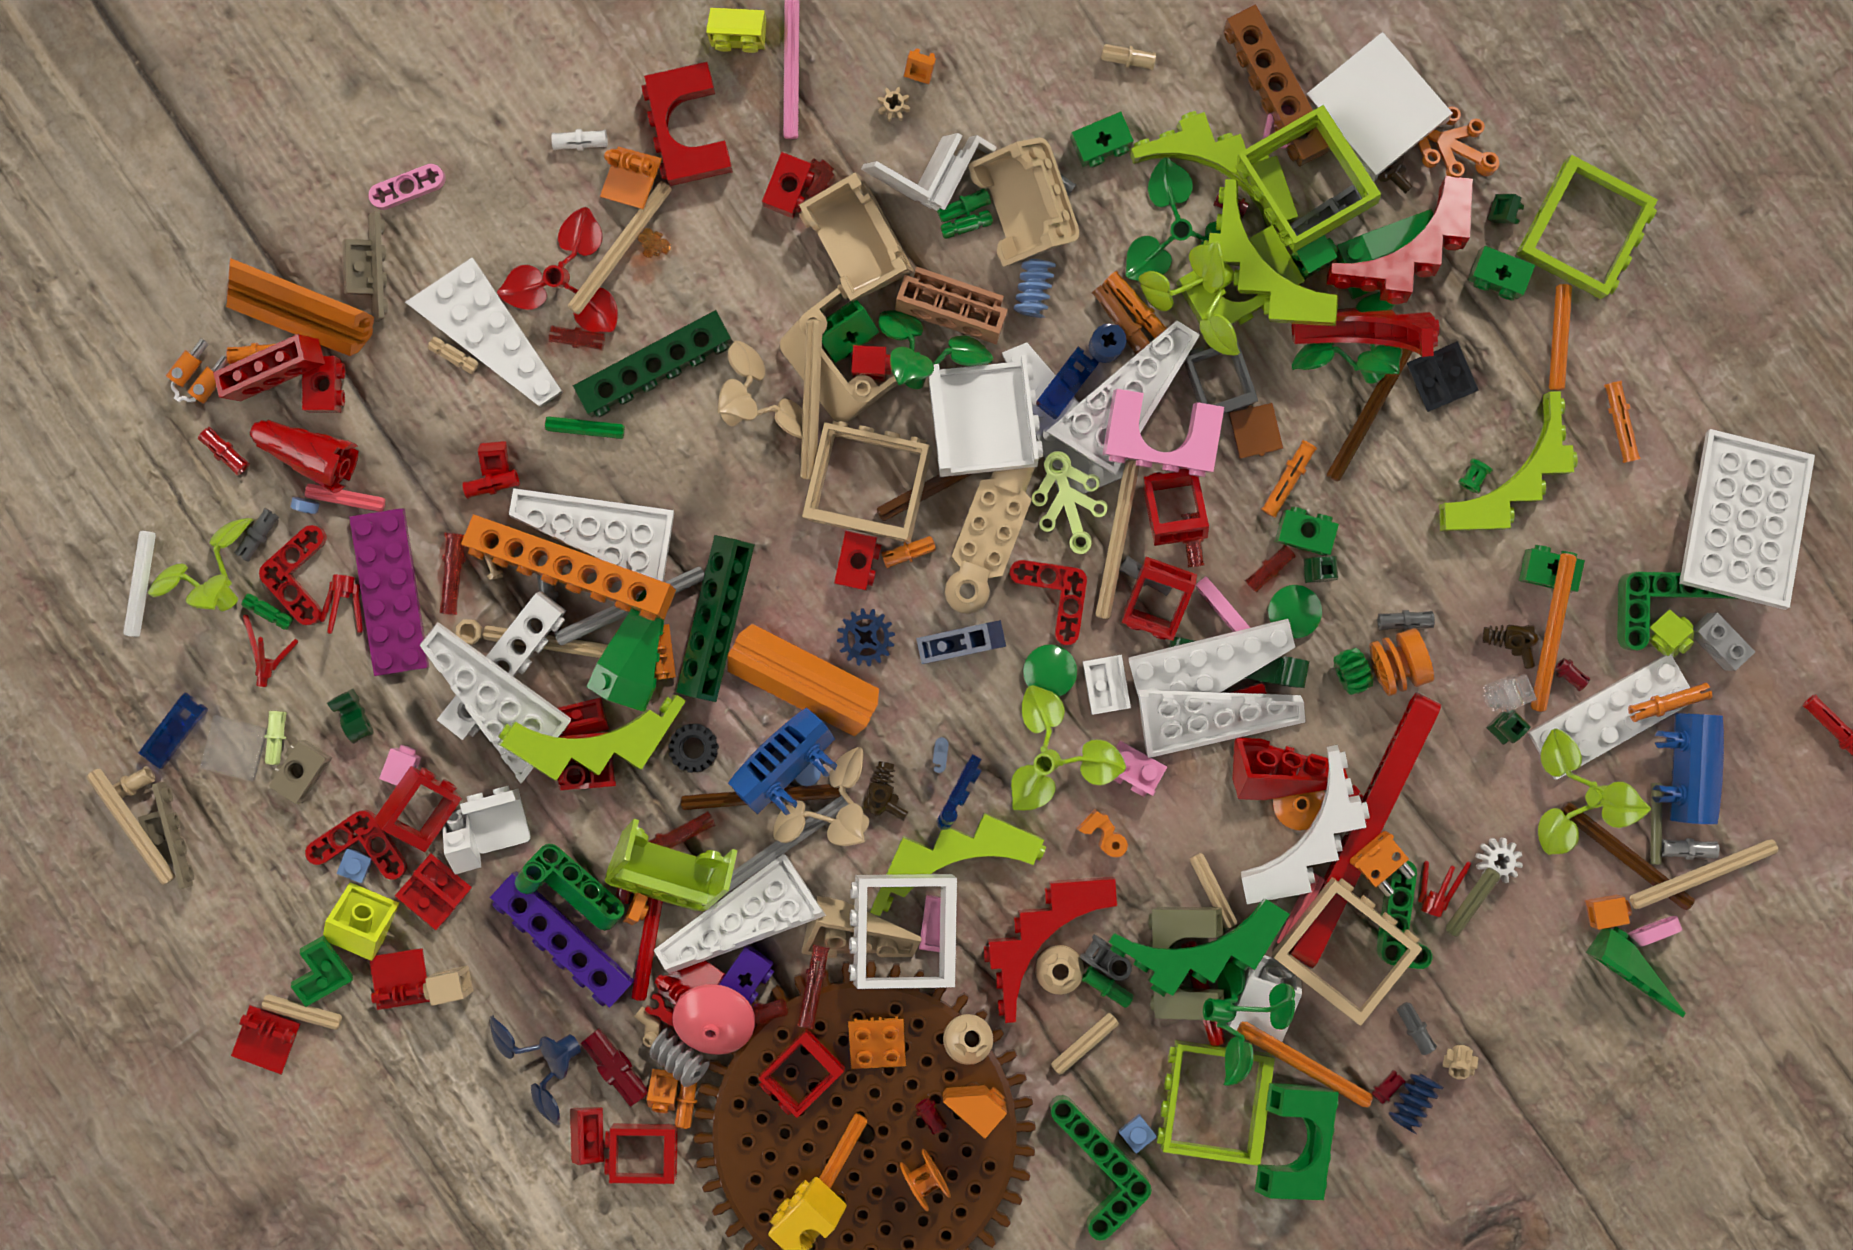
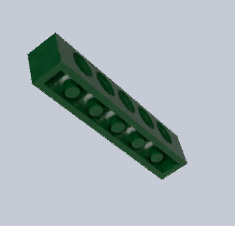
[572,310,733,418]
[676,535,755,702]

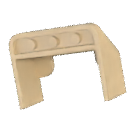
[780,288,898,423]

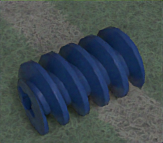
[1088,324,1126,363]
[1388,1073,1444,1135]

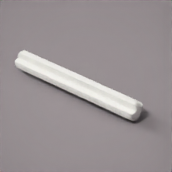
[123,531,156,637]

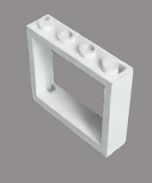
[849,874,957,989]

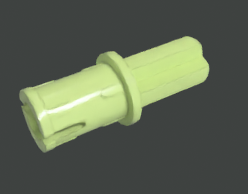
[264,711,287,765]

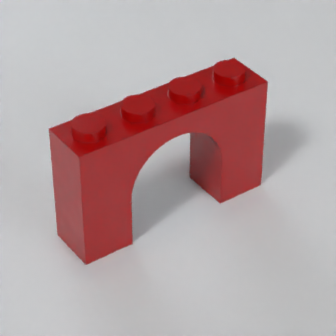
[641,62,733,186]

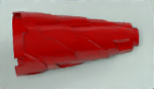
[250,419,359,493]

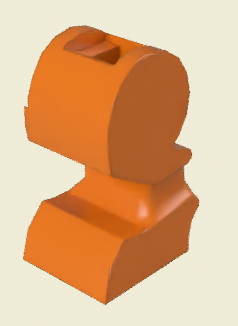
[1077,809,1128,858]

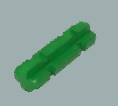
[940,210,993,239]
[241,594,293,630]

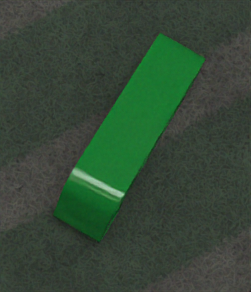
[515,844,624,931]
[1376,861,1433,969]

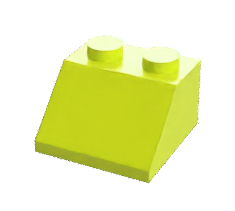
[323,882,399,961]

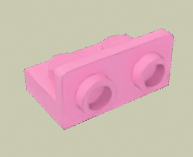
[1114,740,1167,797]

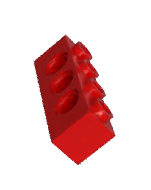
[213,334,325,402]

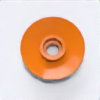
[1273,790,1325,830]

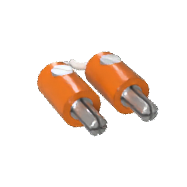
[166,339,228,404]

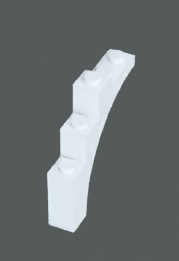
[1241,745,1370,904]

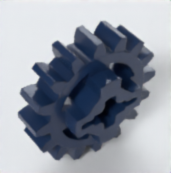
[837,608,895,667]

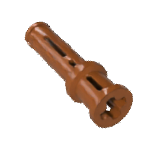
[1092,282,1150,356]

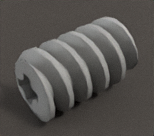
[650,1027,709,1087]

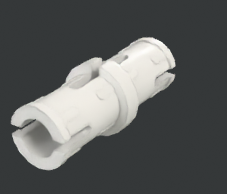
[552,129,608,151]

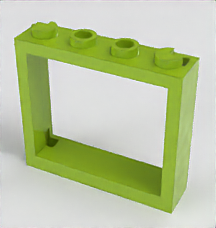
[1236,105,1381,252]
[1515,155,1658,299]
[1157,1040,1275,1166]

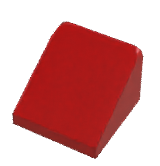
[478,441,509,476]

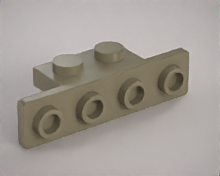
[342,211,388,322]
[138,782,194,889]

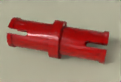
[198,427,250,476]
[462,469,520,499]

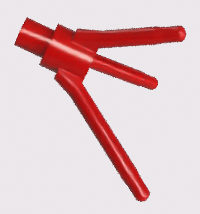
[243,614,298,687]

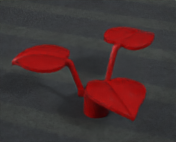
[497,207,618,332]

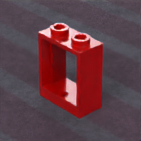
[1143,468,1209,546]
[1122,556,1197,641]
[374,766,462,852]
[758,1028,845,1118]
[604,1123,678,1184]

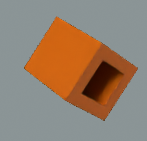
[1585,894,1632,930]

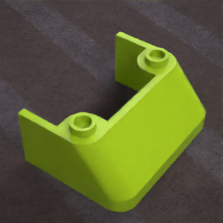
[605,819,738,911]

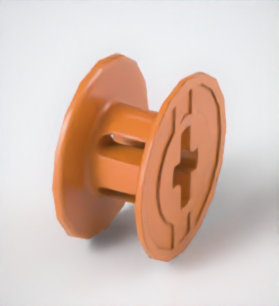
[900,1149,951,1212]

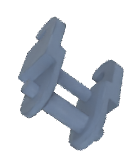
[933,737,949,773]

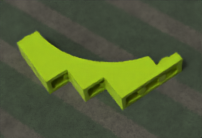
[498,695,686,781]
[870,813,1046,916]

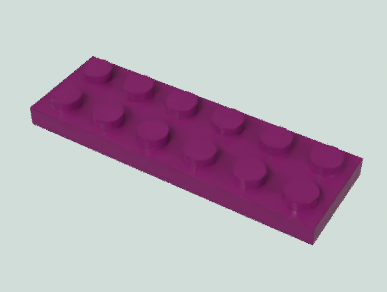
[349,508,430,676]

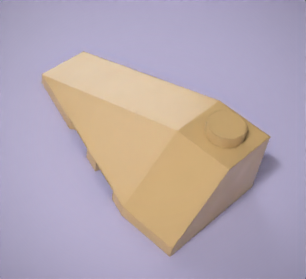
[802,896,921,958]

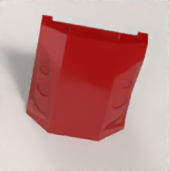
[558,732,616,790]

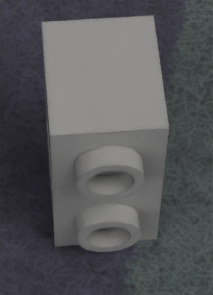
[1693,613,1755,671]

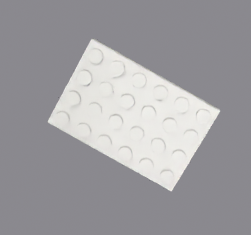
[1679,429,1815,610]

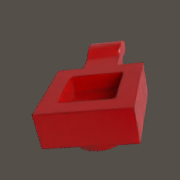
[645,993,675,1027]

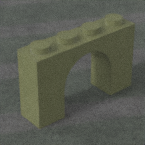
[1148,907,1225,1020]

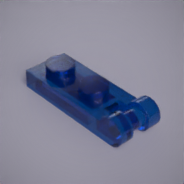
[1036,346,1099,420]
[138,692,208,769]
[936,754,982,830]

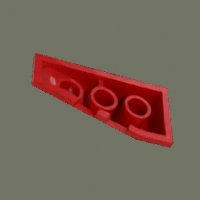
[1232,737,1348,800]

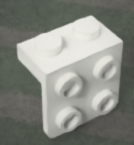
[460,785,531,854]

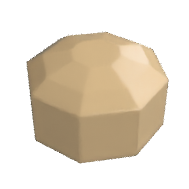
[456,619,483,645]

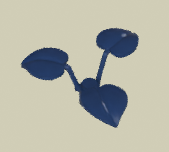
[490,1015,581,1126]

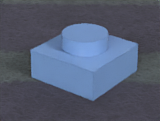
[336,848,373,884]
[1118,1114,1157,1154]

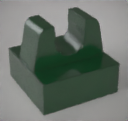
[1488,194,1524,224]

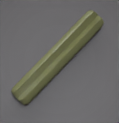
[1446,868,1500,937]

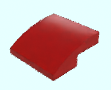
[395,853,472,931]

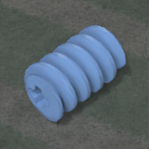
[1014,259,1056,318]

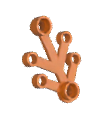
[1417,106,1499,177]

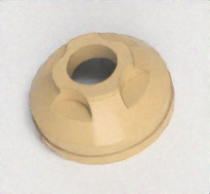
[1035,945,1084,995]
[943,1014,993,1065]

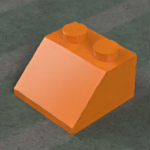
[943,1085,1007,1138]

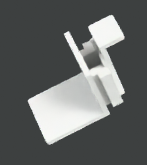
[861,133,997,211]

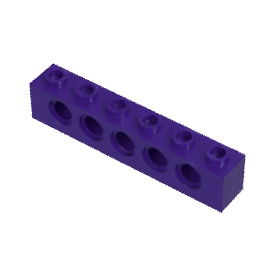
[490,871,634,1008]

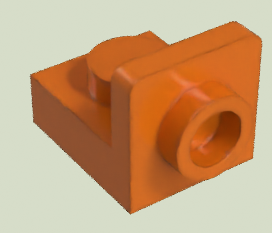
[647,1069,679,1113]

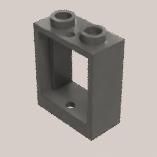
[1184,340,1258,415]

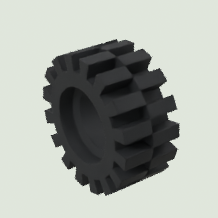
[668,724,719,773]

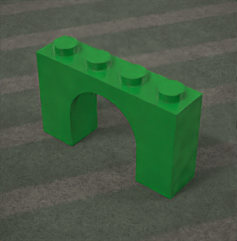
[1255,1083,1339,1200]

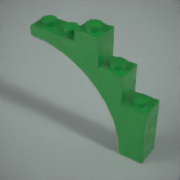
[1107,898,1290,997]

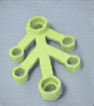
[1031,451,1108,554]

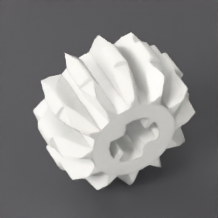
[1475,837,1523,884]

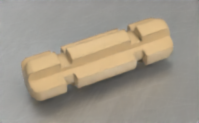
[428,337,479,374]

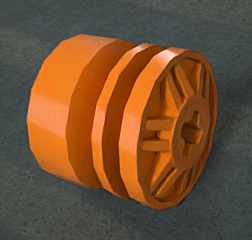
[1369,628,1434,696]

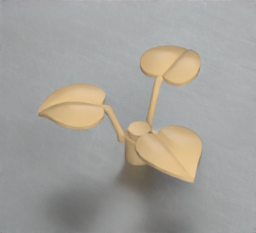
[718,340,803,439]
[773,747,869,846]

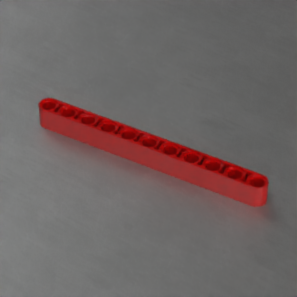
[1289,692,1441,969]

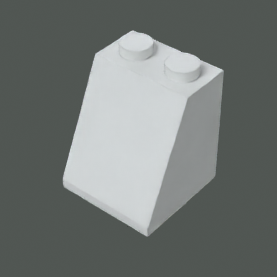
[1228,955,1302,1042]

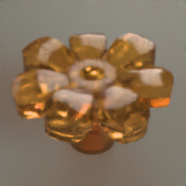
[637,228,671,258]

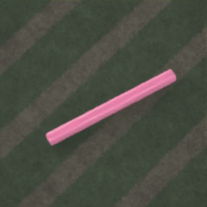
[783,0,799,139]

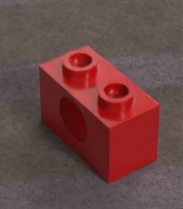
[762,152,815,218]
[852,345,891,382]
[302,356,345,413]
[834,530,882,591]

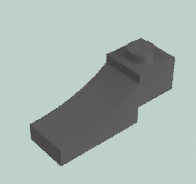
[1290,185,1362,236]

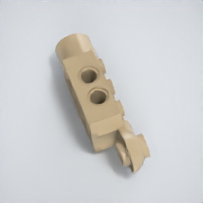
[945,467,1035,614]

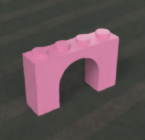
[1103,389,1224,477]

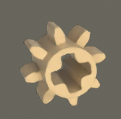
[878,87,910,122]
[1443,1045,1479,1079]

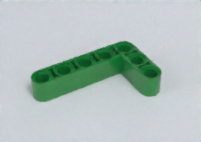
[1617,572,1739,650]
[1050,1095,1152,1241]

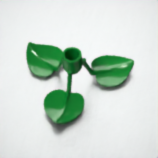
[1126,157,1221,281]
[1292,292,1402,384]
[878,310,994,389]
[1203,962,1295,1086]

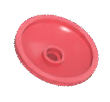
[673,984,755,1055]

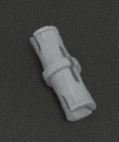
[1662,838,1719,860]

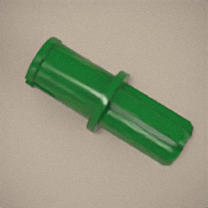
[937,188,991,222]
[1082,966,1134,1008]

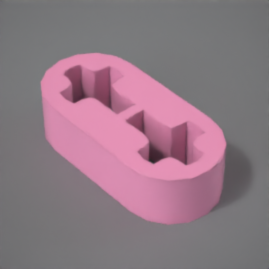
[1629,916,1682,947]

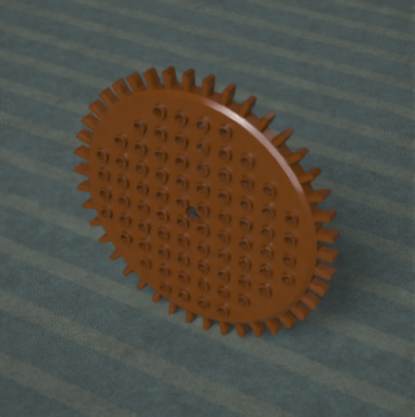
[693,960,1036,1250]

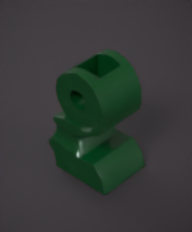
[1303,556,1338,583]
[327,689,374,744]
[1486,706,1531,745]

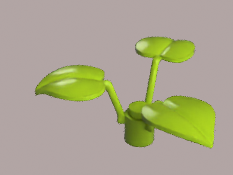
[1139,241,1241,355]
[147,518,254,612]
[1011,685,1126,811]
[1538,728,1651,855]

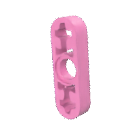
[368,164,446,210]
[1195,577,1250,632]

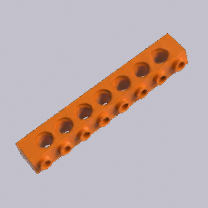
[461,514,676,621]

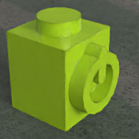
[1649,609,1694,657]

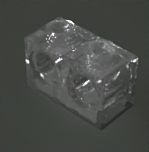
[1483,674,1537,712]

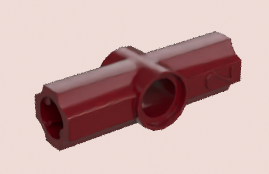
[580,1028,648,1107]

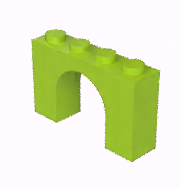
[1176,225,1305,325]

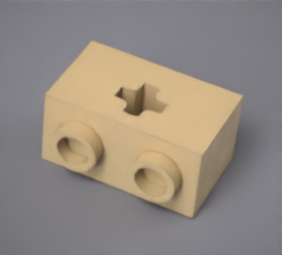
[423,965,474,1006]

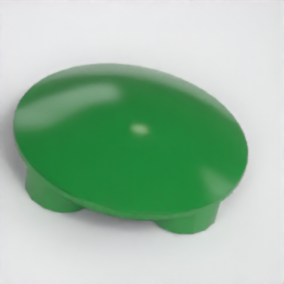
[1267,585,1322,639]
[1023,644,1077,697]

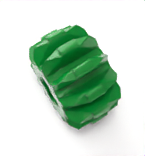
[1333,648,1374,695]

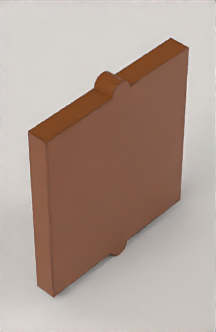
[1229,403,1283,459]

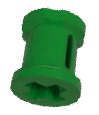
[1458,458,1493,494]

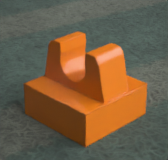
[904,48,936,84]

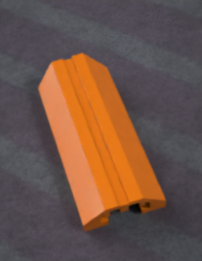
[226,258,375,356]
[727,624,879,737]

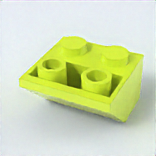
[706,8,766,53]

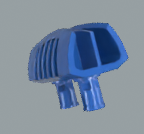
[728,708,837,815]
[1652,713,1724,824]

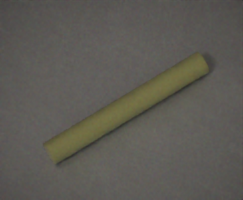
[1650,783,1663,864]

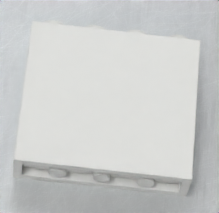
[1306,32,1452,182]
[928,355,1043,477]

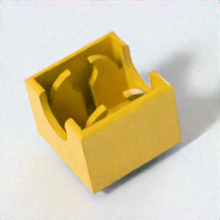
[768,1177,847,1250]

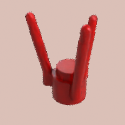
[320,574,363,634]
[1418,861,1471,917]

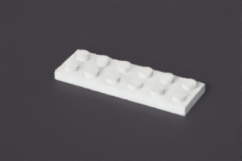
[1527,654,1690,780]

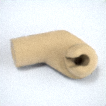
[634,1006,661,1048]

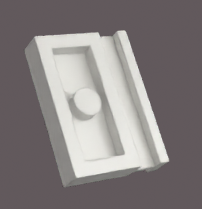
[1082,655,1131,715]

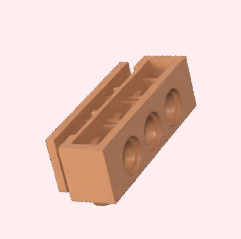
[895,267,1008,345]

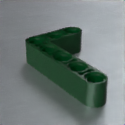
[1169,637,1310,688]

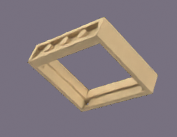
[802,421,932,543]
[1272,877,1422,1026]

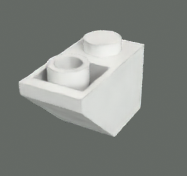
[443,809,481,875]

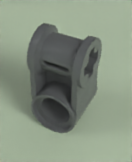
[1079,934,1132,980]

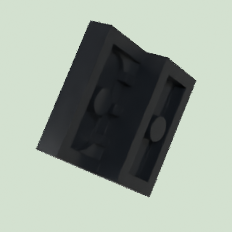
[1407,341,1479,412]

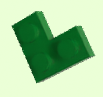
[291,935,353,1007]

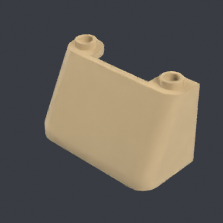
[968,137,1079,267]
[799,172,914,302]

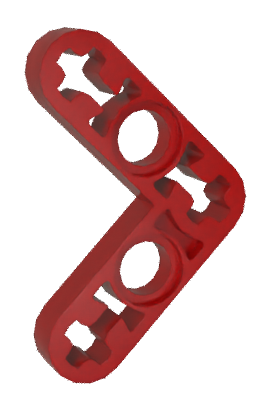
[259,525,327,626]
[1009,560,1087,645]
[305,810,407,880]

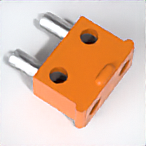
[1350,831,1415,897]

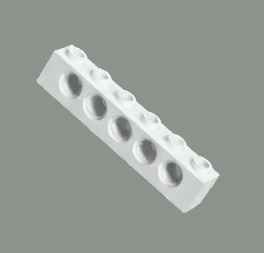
[437,591,566,740]

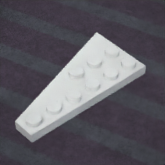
[405,258,563,407]
[1045,321,1200,474]
[1002,343,1128,494]
[509,488,674,582]
[1129,619,1295,694]
[420,622,571,783]
[1138,690,1305,758]
[654,854,826,973]

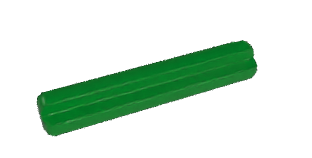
[545,416,625,439]

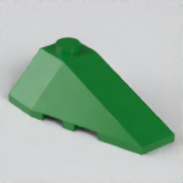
[1335,209,1433,300]
[587,590,664,712]
[1586,926,1686,1018]

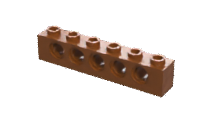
[1223,4,1330,167]

